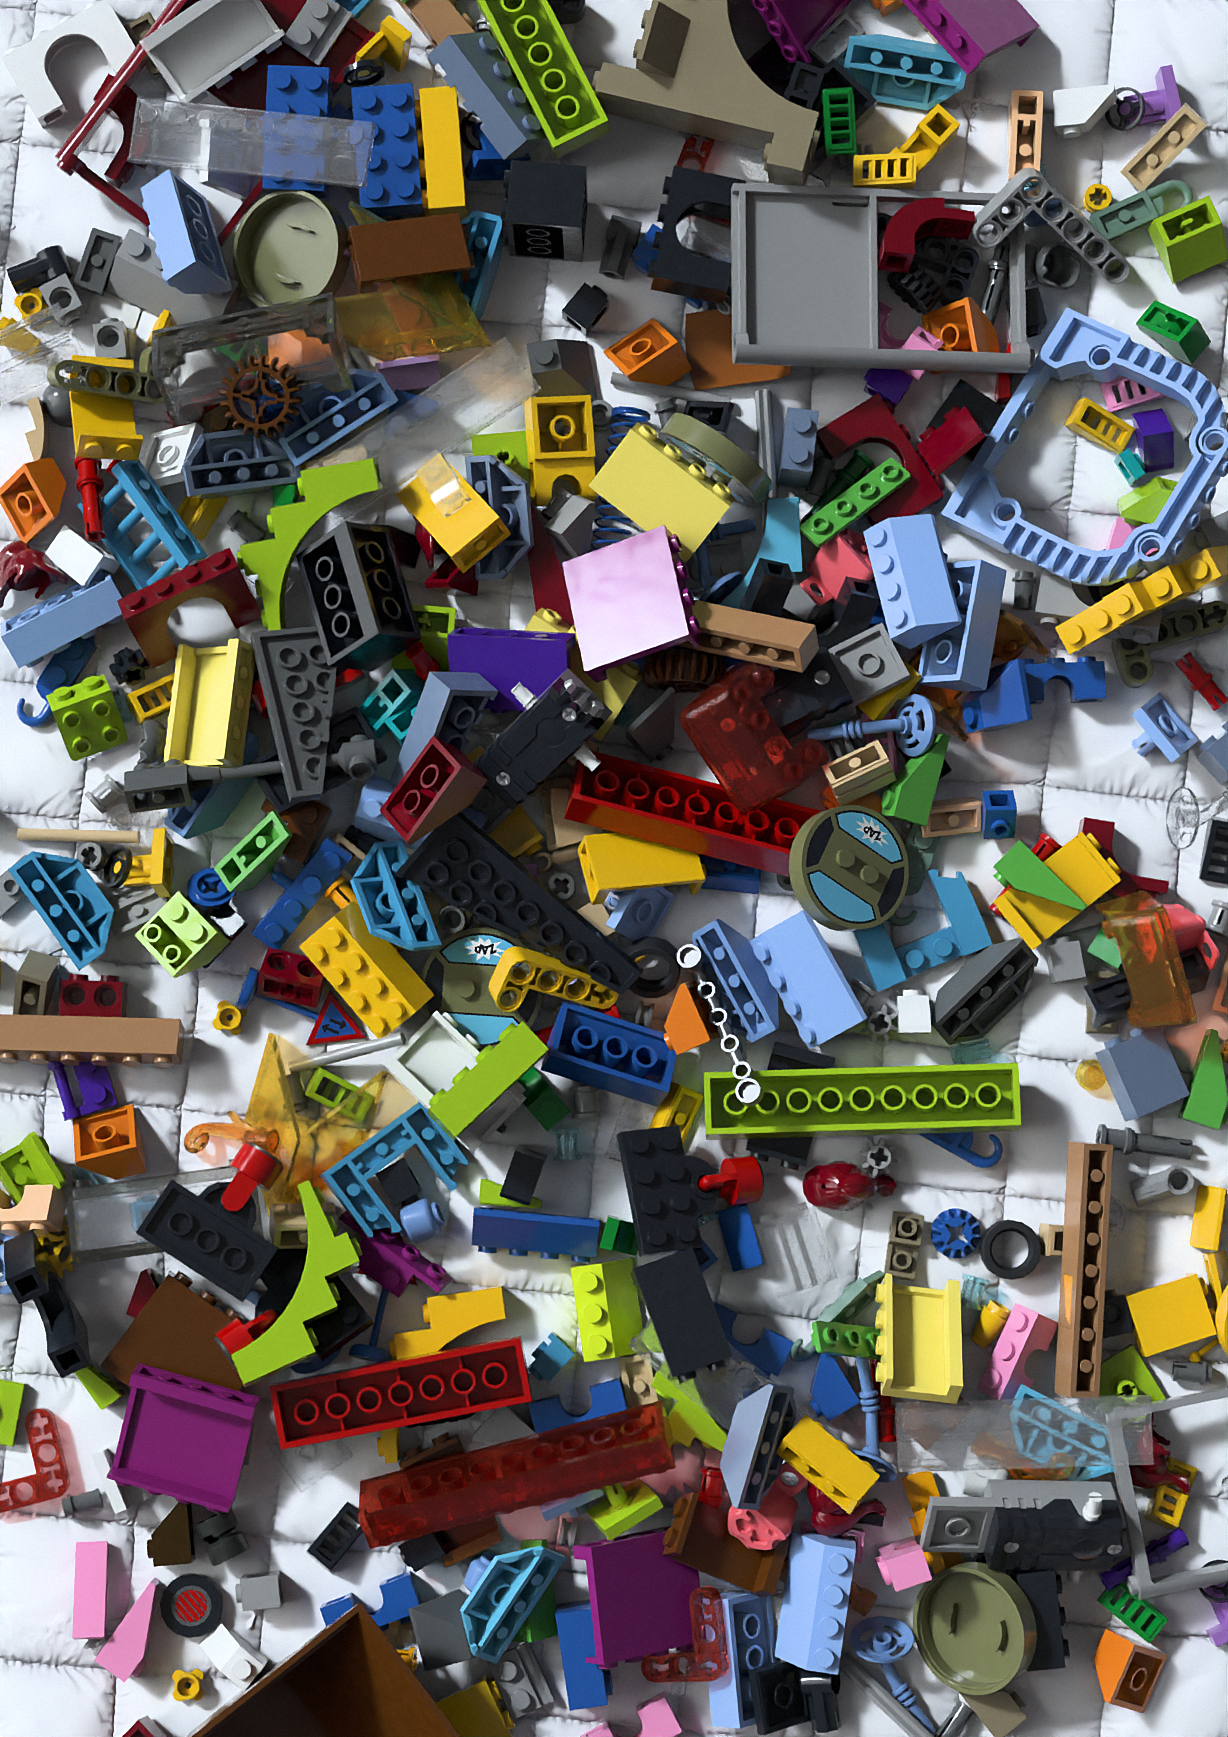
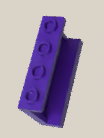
[448,627,576,714]

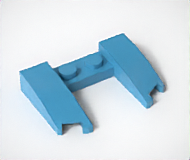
[852,869,993,992]
[320,1102,469,1238]

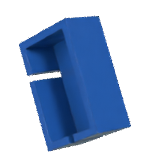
[555,1599,613,1711]

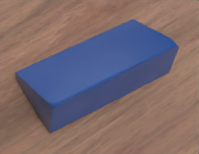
[700,854,761,894]
[716,1204,764,1272]

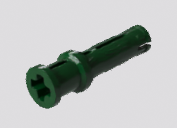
[800,449,876,524]

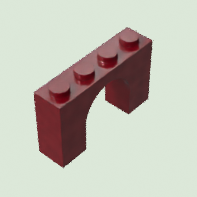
[816,393,945,527]
[117,547,261,669]

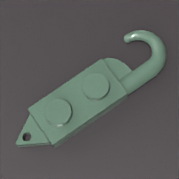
[1090,179,1193,241]
[887,825,941,926]
[789,1270,885,1362]

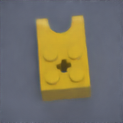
[523,395,597,507]

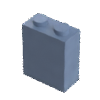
[778,407,819,487]
[1095,1024,1190,1122]

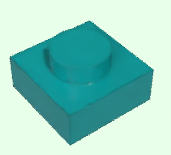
[1114,448,1146,486]

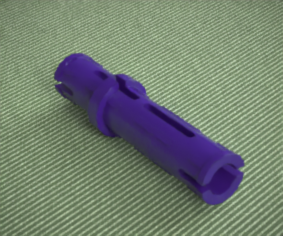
[1098,1527,1190,1592]

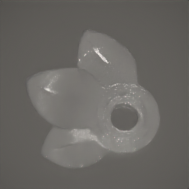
[107,803,165,858]

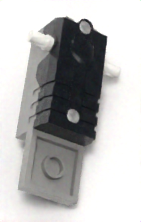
[712,623,911,769]
[467,668,613,835]
[919,1479,1127,1584]

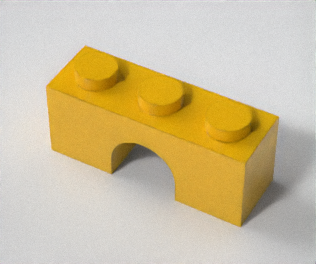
[875,104,960,190]

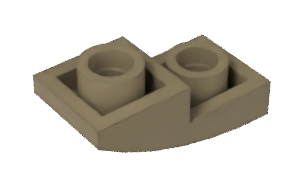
[883,1211,924,1281]

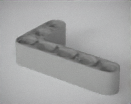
[971,167,1130,284]

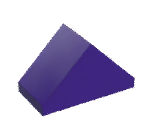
[1131,408,1174,473]

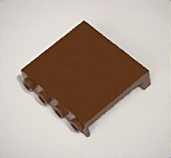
[100,1270,245,1391]

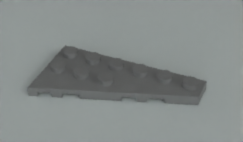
[250,626,336,803]

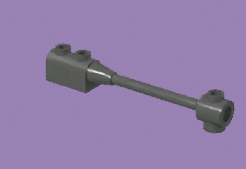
[124,735,378,814]

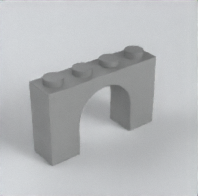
[1034,563,1170,644]

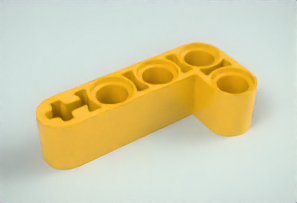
[488,946,618,1012]

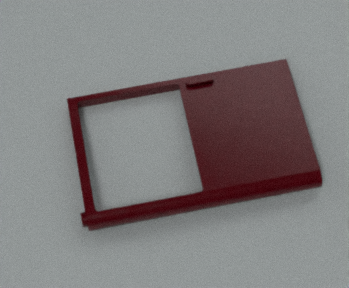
[55,0,376,248]

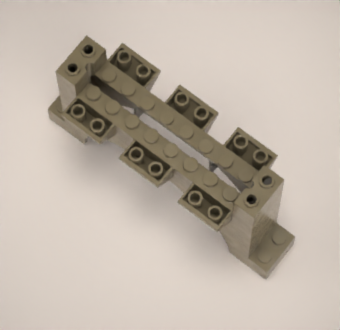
[592,0,821,186]

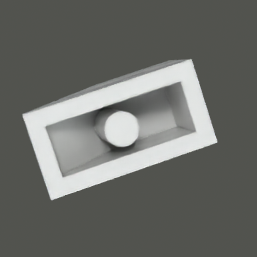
[1053,84,1117,138]
[896,990,931,1034]
[199,1620,268,1691]

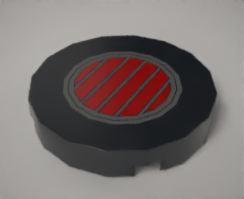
[160,1573,223,1638]

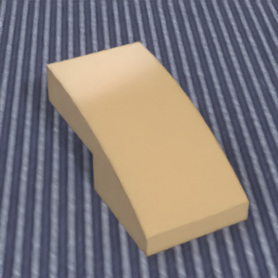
[25,397,50,461]

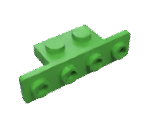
[800,458,911,548]
[811,1321,881,1360]

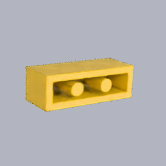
[776,1414,880,1514]

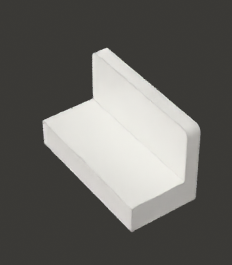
[45,524,120,587]
[91,1443,153,1514]

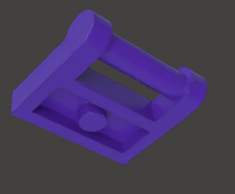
[47,1061,119,1121]

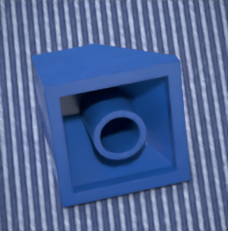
[962,658,1033,734]

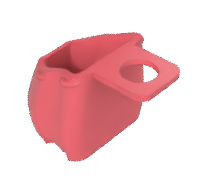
[800,529,875,606]
[1134,903,1220,970]
[728,1462,809,1550]

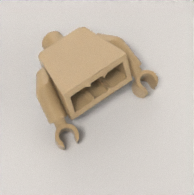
[531,777,603,871]

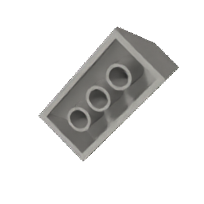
[107,229,243,342]

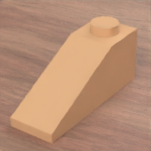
[1008,89,1044,183]

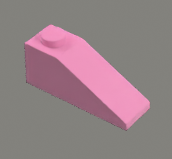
[94,1578,160,1683]

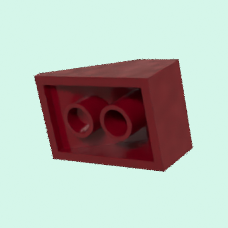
[917,405,989,477]
[379,735,488,845]

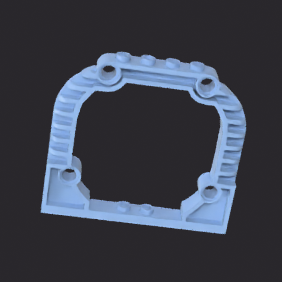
[941,308,1228,586]

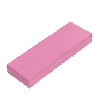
[72,1541,109,1640]

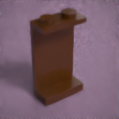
[348,212,475,296]
[398,1432,504,1568]
[662,1492,792,1597]

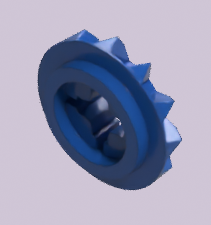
[186,868,236,910]
[931,1208,981,1258]

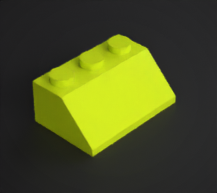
[570,1257,646,1362]

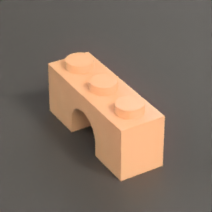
[0,1185,67,1236]

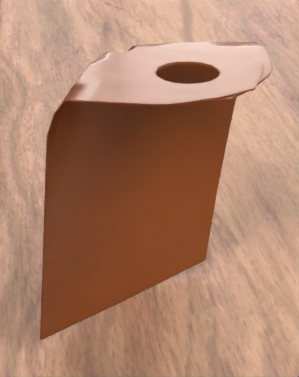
[685,309,791,390]

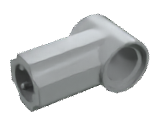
[1129,1165,1194,1208]

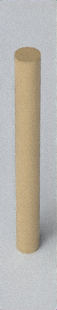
[17,828,140,844]

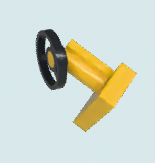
[342,15,412,87]
[102,828,174,898]

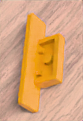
[901,1468,964,1575]

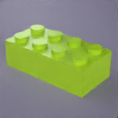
[428,1021,549,1141]

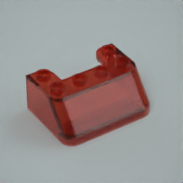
[680,661,831,812]

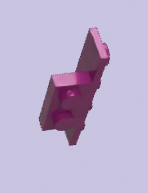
[339,1211,453,1298]

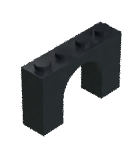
[647,166,746,304]
[739,558,880,650]
[4,1229,90,1378]

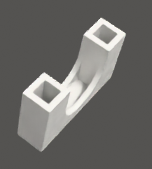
[1,0,147,129]

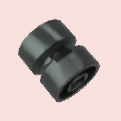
[194,1507,250,1566]

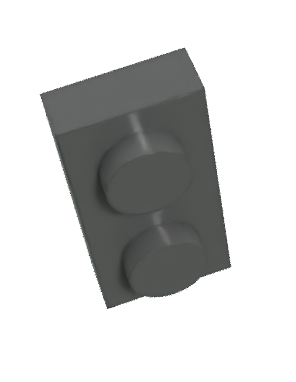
[73,228,123,296]

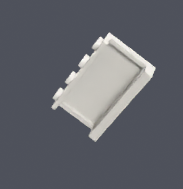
[140,0,285,106]
[383,1011,526,1154]

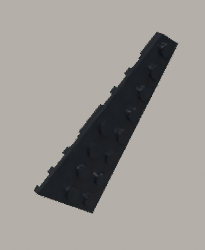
[395,812,644,995]

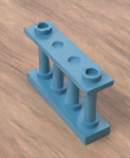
[77,459,208,590]

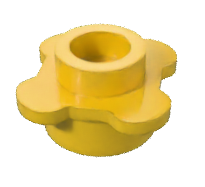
[14,288,50,324]
[212,1000,247,1035]
[172,1669,204,1701]

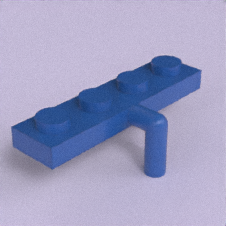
[252,836,353,950]

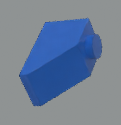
[809,1353,860,1422]

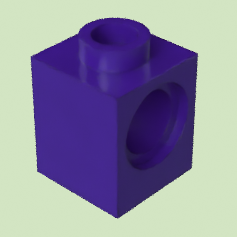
[863,369,913,410]

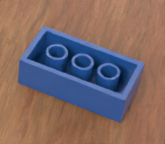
[262,65,334,198]
[351,83,424,218]

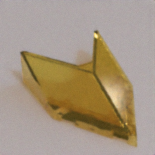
[294,201,492,362]
[244,1033,391,1217]

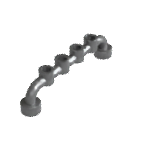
[677,944,763,1106]

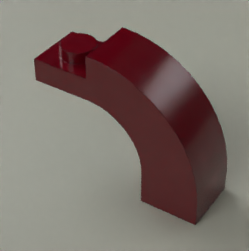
[93,73,153,189]
[878,197,975,273]
[1078,817,1169,903]

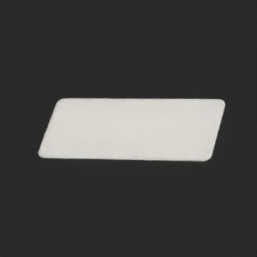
[88,294,141,329]

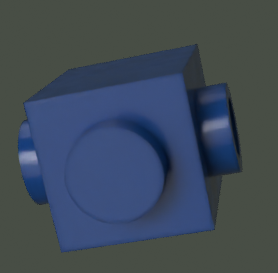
[981,790,1017,840]

